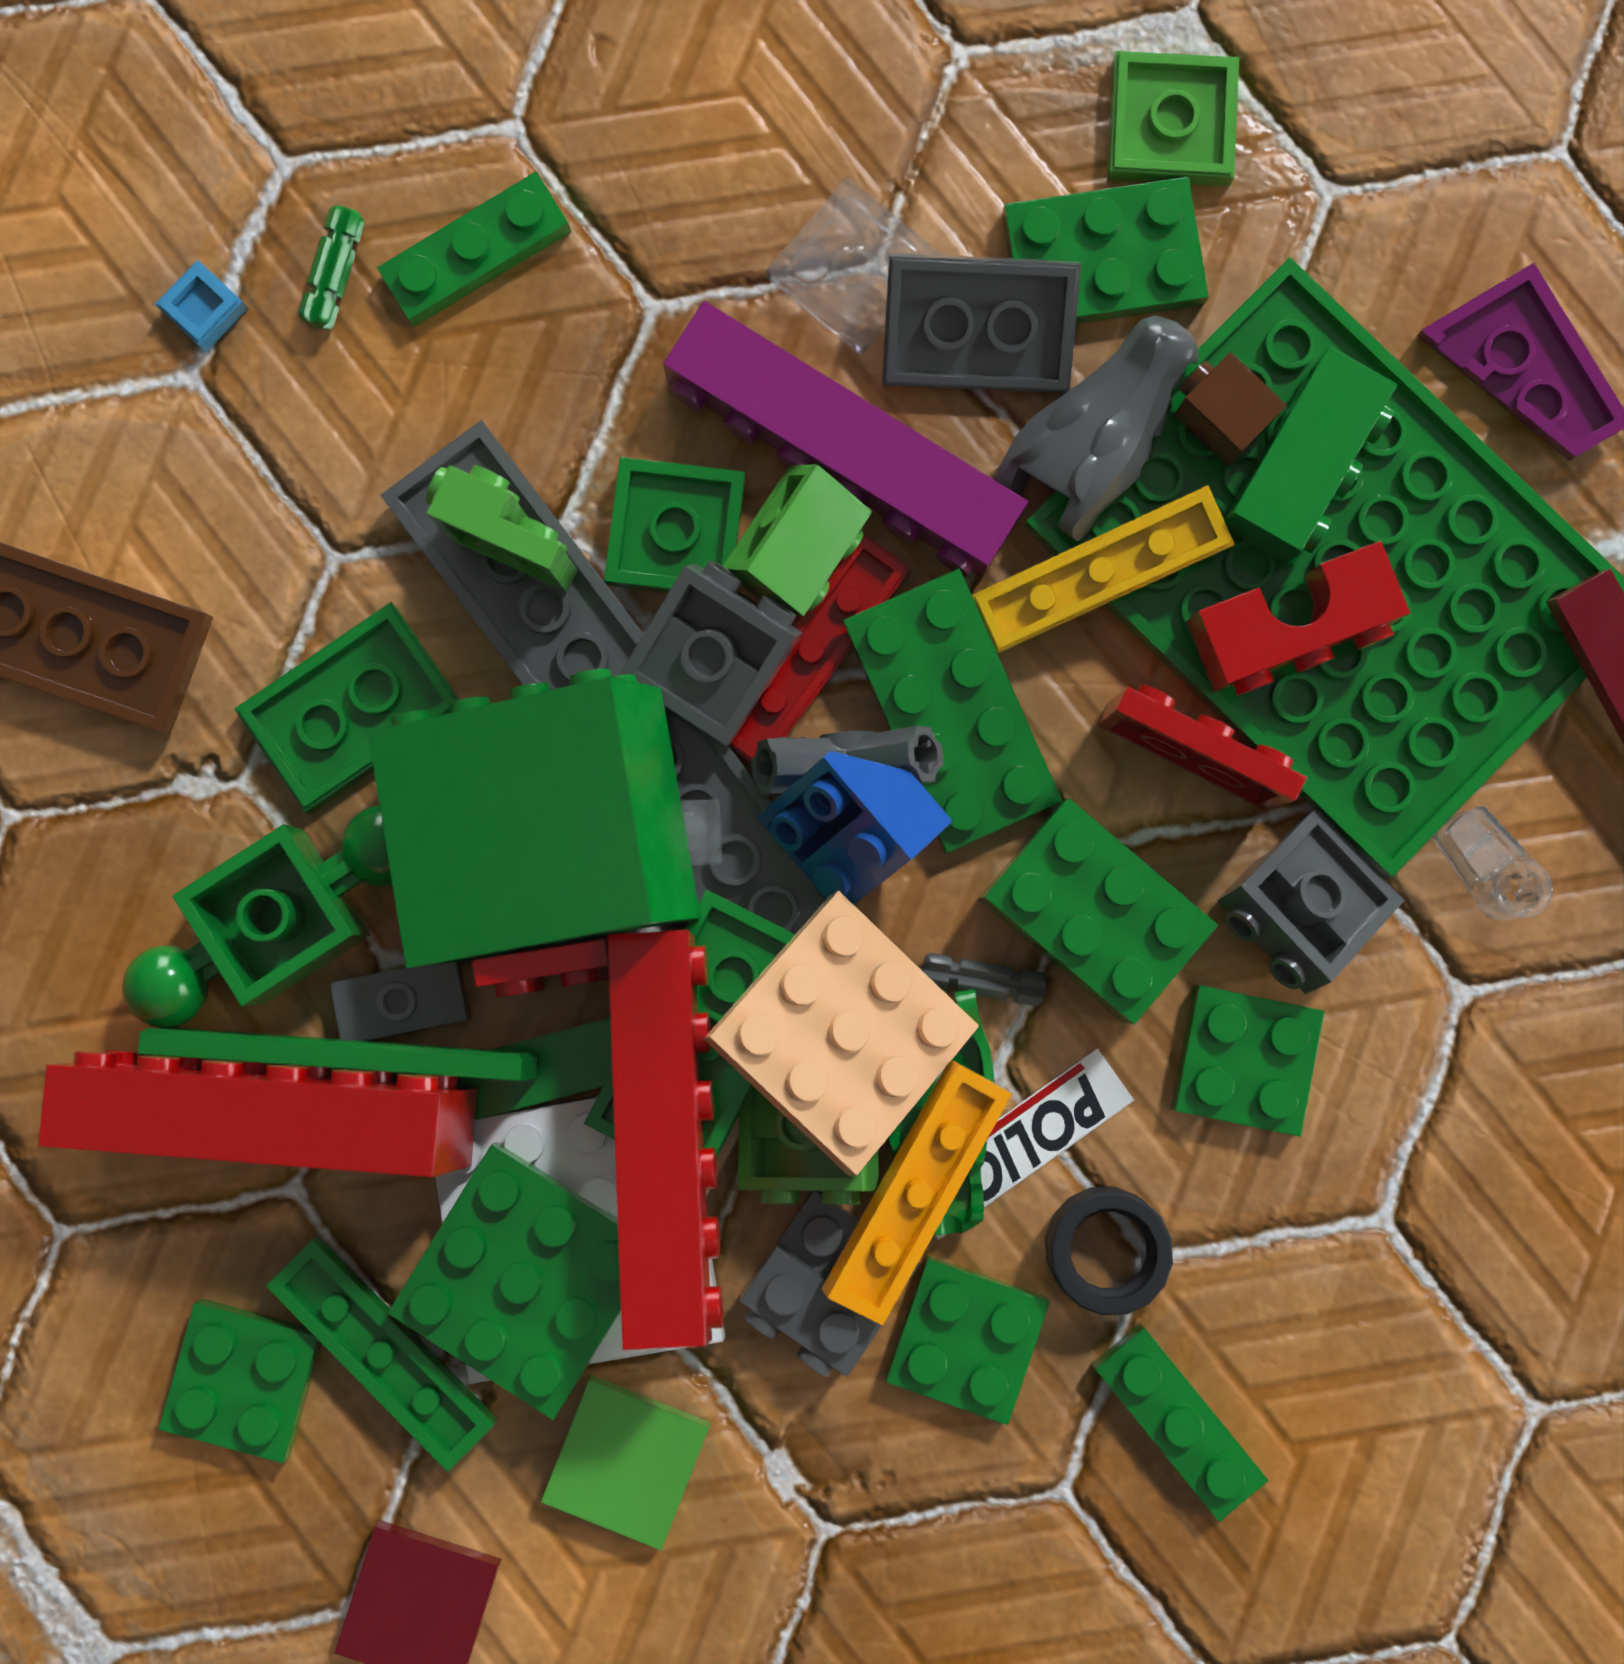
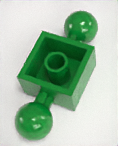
[122,805,392,1028]

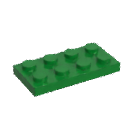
[842,568,1062,853]
[584,889,795,1159]

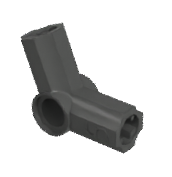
[752,726,943,796]

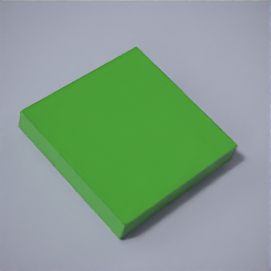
[1107,51,1239,186]
[541,1375,710,1550]

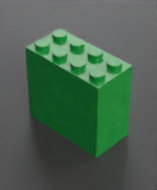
[368,669,701,969]

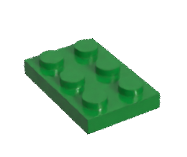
[1002,176,1209,324]

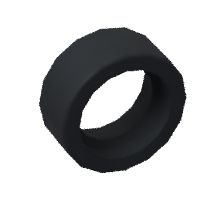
[1045,1186,1173,1316]

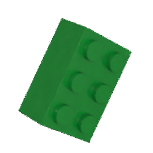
[978,798,1218,1025]

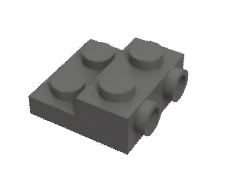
[620,560,803,746]
[1217,808,1404,994]
[740,1191,920,1377]

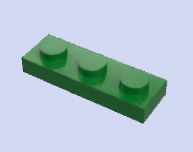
[376,171,571,327]
[1091,1323,1269,1522]

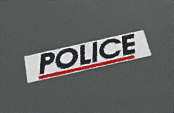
[936,1048,1134,1240]

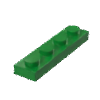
[266,1236,498,1472]

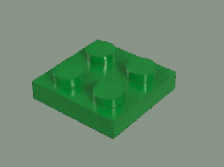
[604,457,746,593]
[1171,985,1325,1137]
[885,1255,1050,1425]
[158,1298,321,1463]

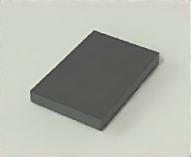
[882,253,1081,393]

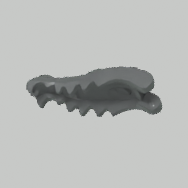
[996,315,1199,541]

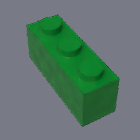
[1224,346,1398,564]

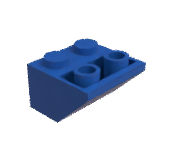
[757,751,953,905]

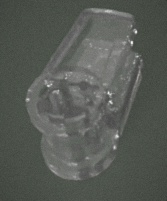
[1432,805,1553,921]

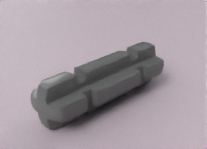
[922,953,1046,1006]

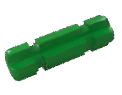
[298,205,365,330]

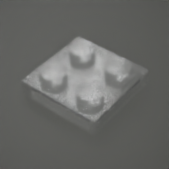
[767,177,942,356]

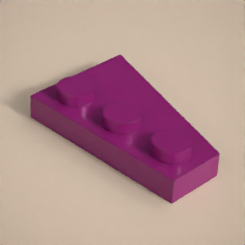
[1417,262,1624,461]

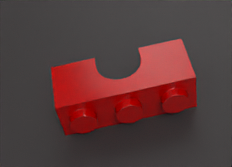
[1186,541,1410,696]

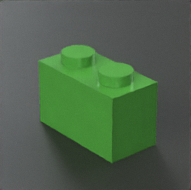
[723,464,872,616]

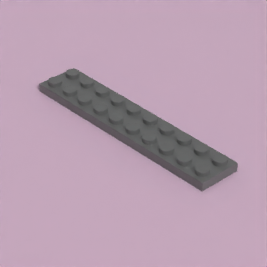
[381,420,826,934]

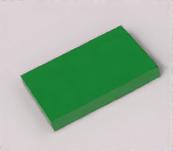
[234,602,460,814]

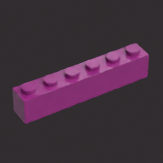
[663,301,1028,578]

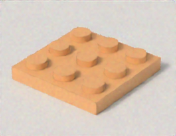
[704,891,979,1176]

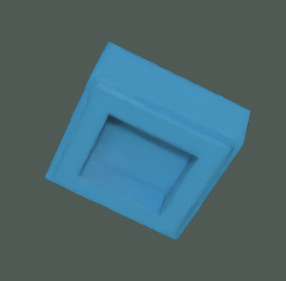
[154,260,249,353]

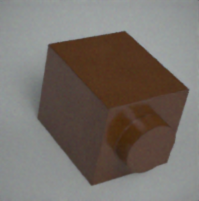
[1174,351,1287,467]

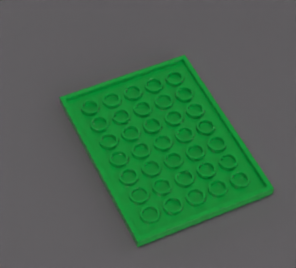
[1024,257,1624,878]

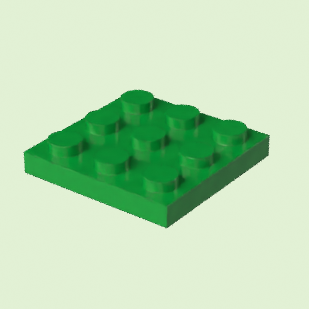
[388,1142,621,1420]

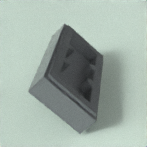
[330,962,471,1041]

